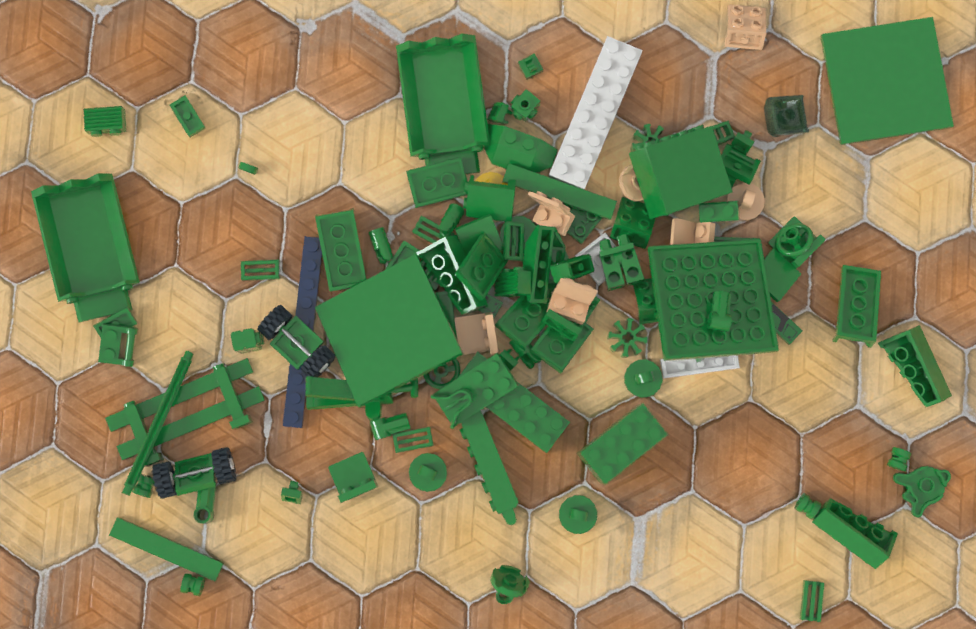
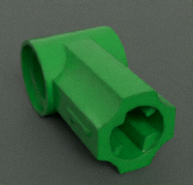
[707,291,732,332]
[370,413,411,440]
[193,487,216,524]

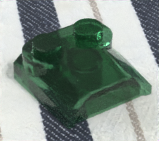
[764,95,809,137]

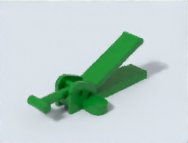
[306,376,418,421]

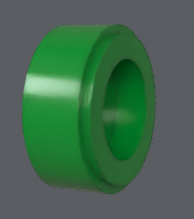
[238,161,258,175]

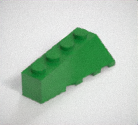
[416,235,488,315]
[878,325,952,407]
[812,498,898,570]

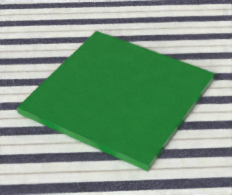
[820,17,954,145]
[647,239,779,361]
[315,254,463,408]

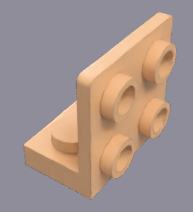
[724,5,766,50]
[528,191,575,236]
[670,218,715,245]
[547,278,597,325]
[455,312,498,355]

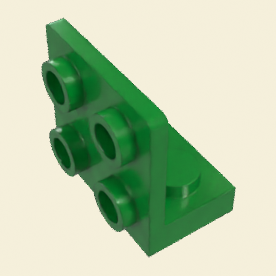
[609,197,656,249]
[768,216,826,269]
[633,278,658,325]
[328,452,378,503]

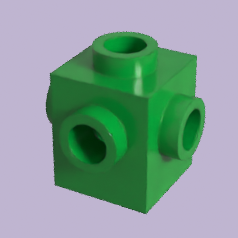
[511,89,541,122]

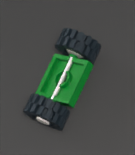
[257,305,336,377]
[152,447,236,499]

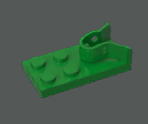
[315,208,367,291]
[832,265,881,348]
[430,353,519,429]

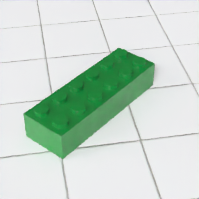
[458,352,570,453]

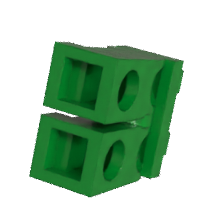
[599,234,644,292]

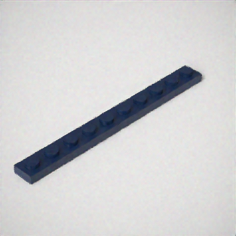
[283,236,322,428]

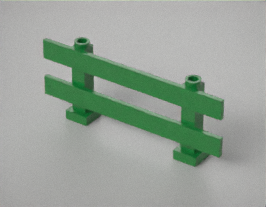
[105,358,265,467]

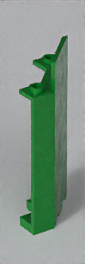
[396,33,490,174]
[31,173,140,323]

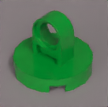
[624,359,663,398]
[409,453,447,492]
[559,495,597,534]
[490,565,530,604]

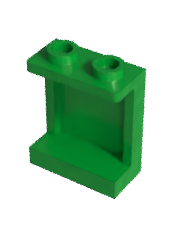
[463,175,516,222]
[542,281,600,341]

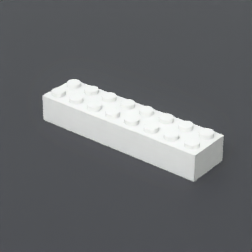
[549,36,643,190]

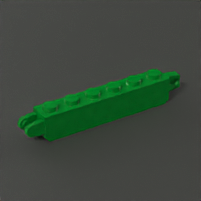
[459,410,518,525]

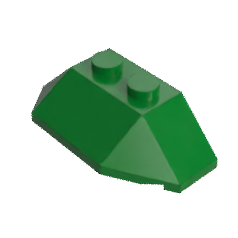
[484,124,558,173]
[523,225,566,304]

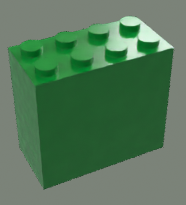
[629,125,733,219]
[577,403,668,485]

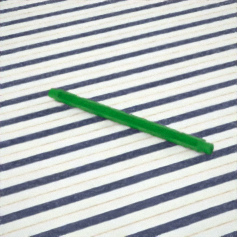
[122,351,194,496]

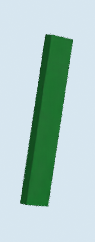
[502,164,617,220]
[109,517,224,581]

